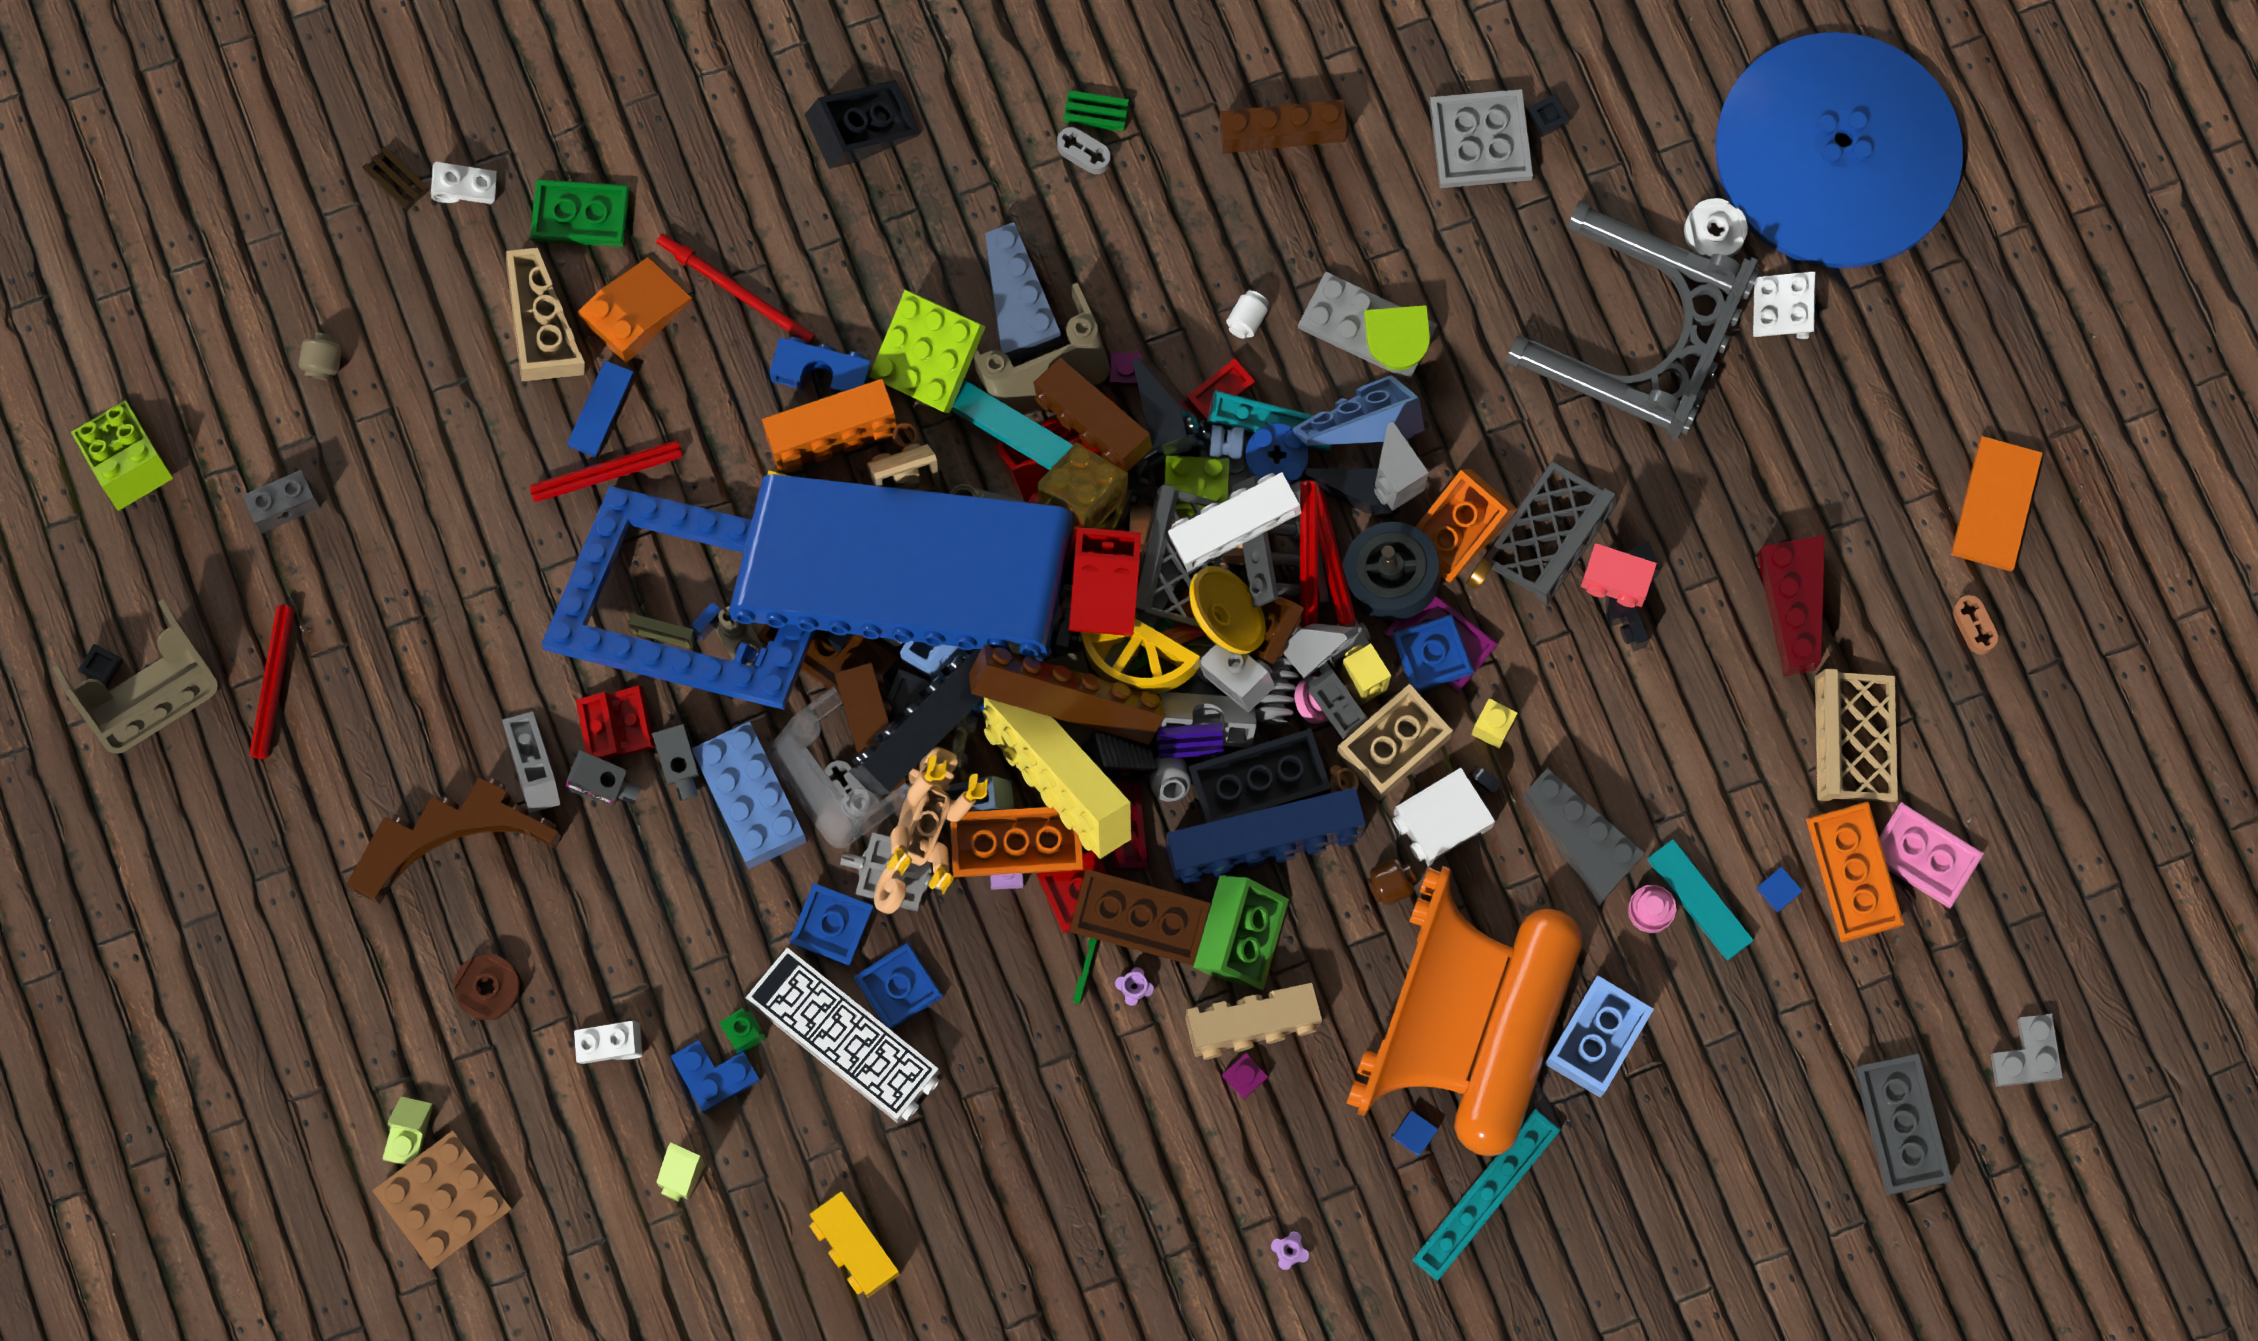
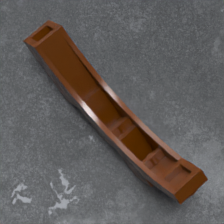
[347,777,561,905]

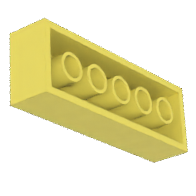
[983,698,1131,859]

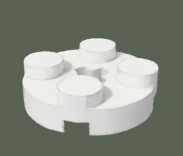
[1684,198,1748,259]

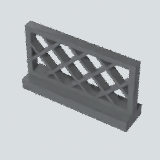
[1485,462,1616,606]
[1135,484,1223,629]

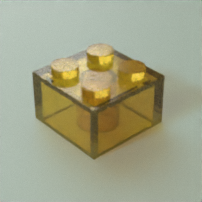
[1038,442,1128,529]

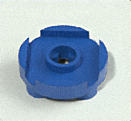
[1244,423,1308,484]

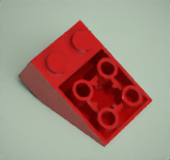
[1069,527,1141,636]

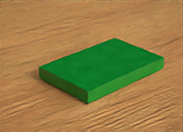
[530,179,630,248]

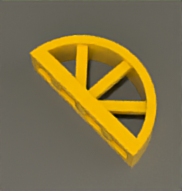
[1081,618,1200,694]

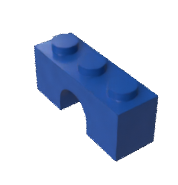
[769,337,872,396]

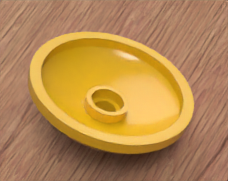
[1189,566,1266,654]

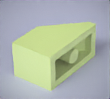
[656,1142,706,1202]

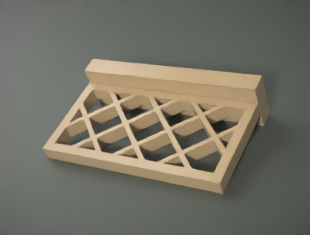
[1815,669,1898,802]

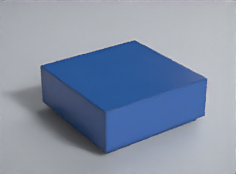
[692,603,721,641]
[1756,867,1803,913]
[1392,1110,1438,1157]

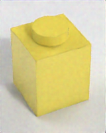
[1471,698,1517,749]

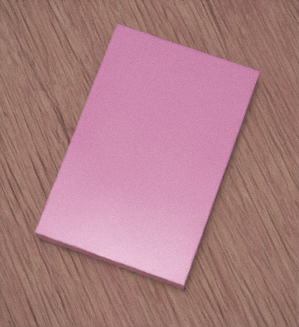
[1879,802,1984,909]

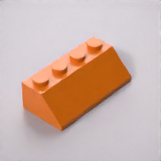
[950,807,1083,878]

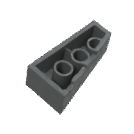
[1522,768,1645,907]

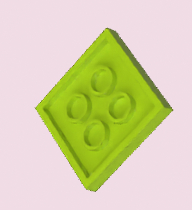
[869,290,986,414]

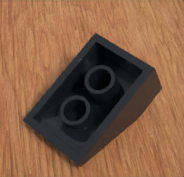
[804,80,920,169]
[1132,358,1211,457]

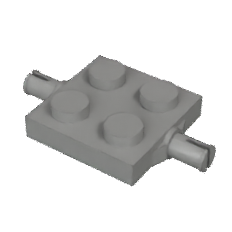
[840,832,948,912]

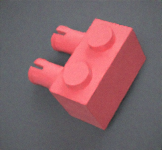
[1580,543,1657,608]

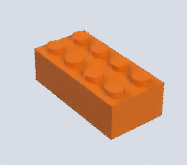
[762,379,896,472]

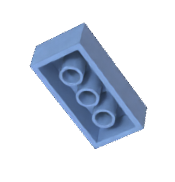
[691,721,806,870]

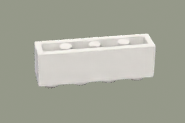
[1168,472,1301,572]

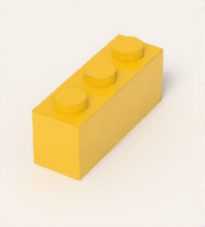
[809,1191,900,1298]

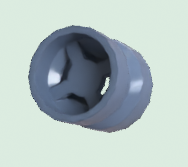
[1210,425,1244,459]

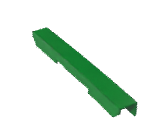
[1072,938,1097,1004]

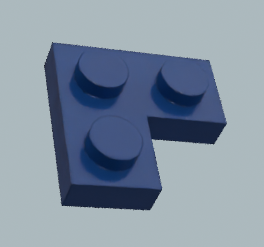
[671,1040,760,1114]

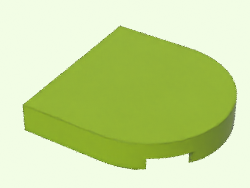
[1364,305,1430,371]

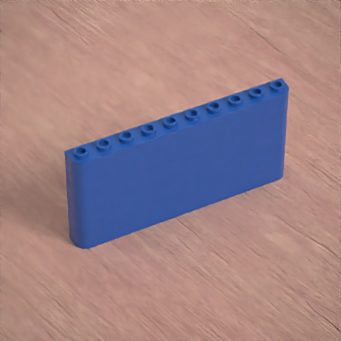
[729,474,1075,657]

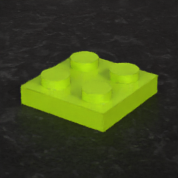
[1165,456,1229,516]

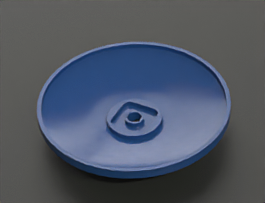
[1715,32,1963,268]

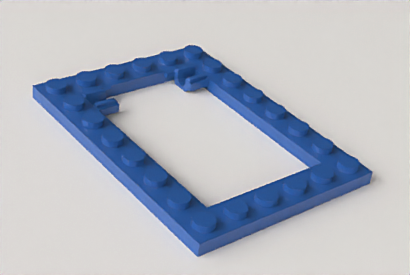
[541,486,816,710]

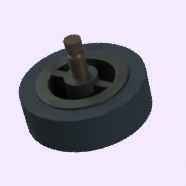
[1344,522,1441,621]

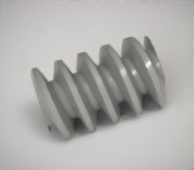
[1255,657,1299,727]

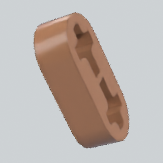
[1953,595,1998,655]

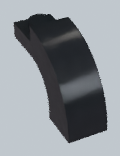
[1605,540,1660,652]

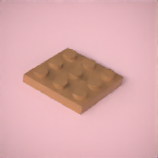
[372,1130,512,1270]

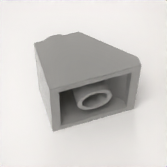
[1374,421,1429,511]

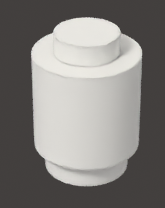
[1226,290,1269,339]

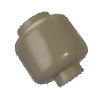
[299,333,342,380]

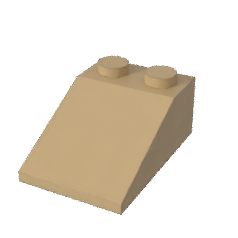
[867,444,940,492]

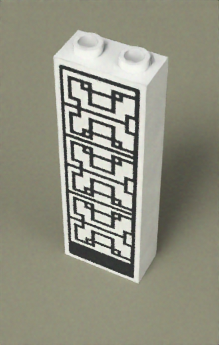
[745,948,940,1124]

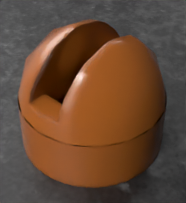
[892,423,918,449]

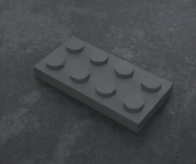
[1854,1054,1952,1196]

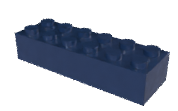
[1166,787,1365,885]

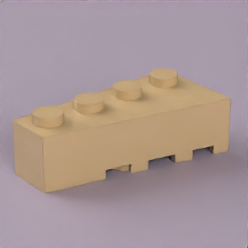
[506,248,585,382]
[1185,983,1322,1060]

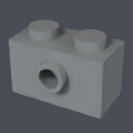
[1200,644,1275,713]

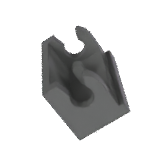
[1306,662,1368,740]

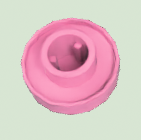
[1294,676,1329,724]
[1628,885,1676,933]

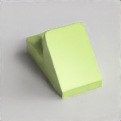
[383,1097,433,1166]

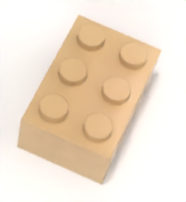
[1336,684,1453,801]

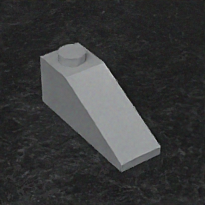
[502,712,560,813]

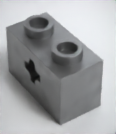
[242,470,320,534]

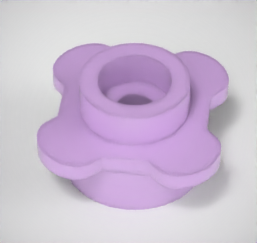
[1115,967,1154,1006]
[1271,1232,1309,1270]

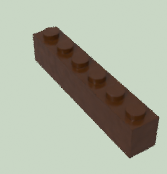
[969,645,1165,745]

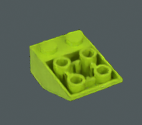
[71,400,173,511]

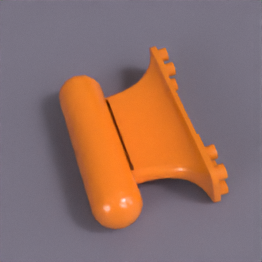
[1346,866,1583,1156]

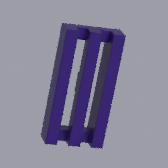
[1158,723,1224,759]

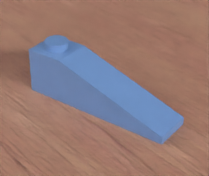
[1293,375,1425,446]

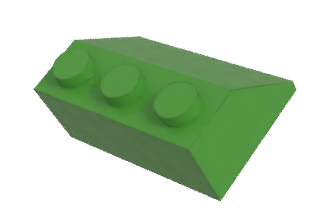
[1193,876,1289,991]

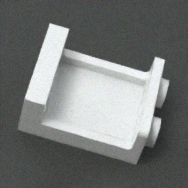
[1392,768,1495,866]

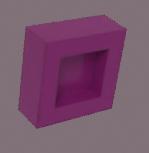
[1110,352,1142,387]
[1222,1053,1268,1100]

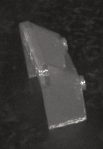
[767,687,909,848]

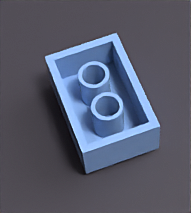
[1544,975,1654,1098]

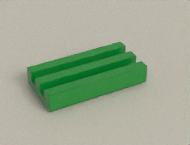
[1063,90,1129,132]

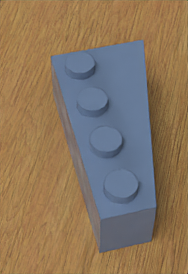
[985,222,1061,363]

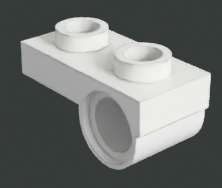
[431,162,497,204]
[574,1021,642,1064]

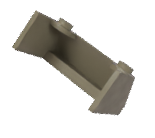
[971,282,1110,417]
[52,599,218,754]

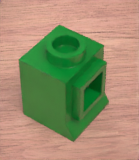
[719,1008,766,1055]

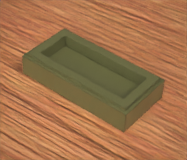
[629,614,696,648]

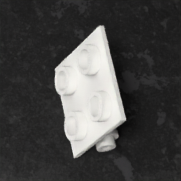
[1753,272,1816,339]

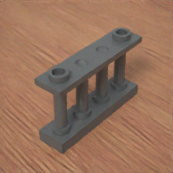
[1233,476,1330,608]

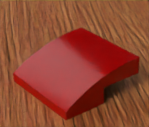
[576,685,656,760]

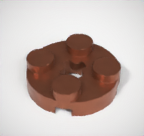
[454,954,520,1021]

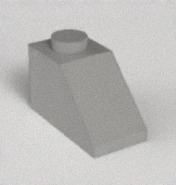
[1283,623,1359,678]

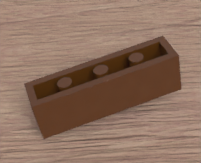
[1219,99,1347,154]
[1033,358,1152,473]
[834,663,909,797]

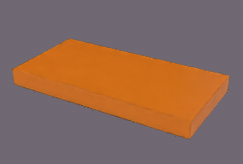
[1951,436,2042,572]
[1806,802,1905,943]

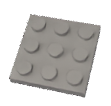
[1429,89,1533,188]

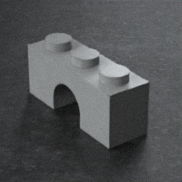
[1156,692,1257,748]

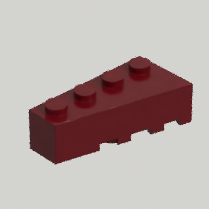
[1757,535,1825,676]

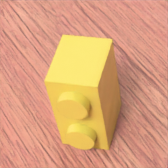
[1340,643,1391,706]

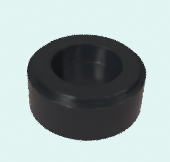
[1469,765,1502,794]

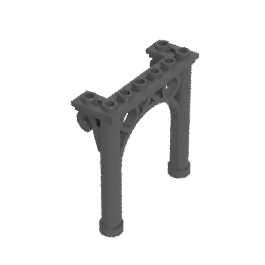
[1505,200,1759,442]

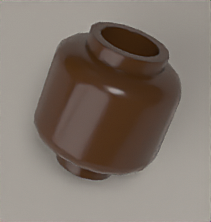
[1366,858,1417,906]

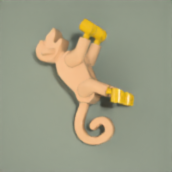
[874,747,989,914]

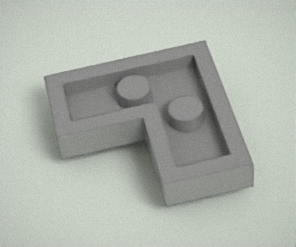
[1991,1014,2063,1087]

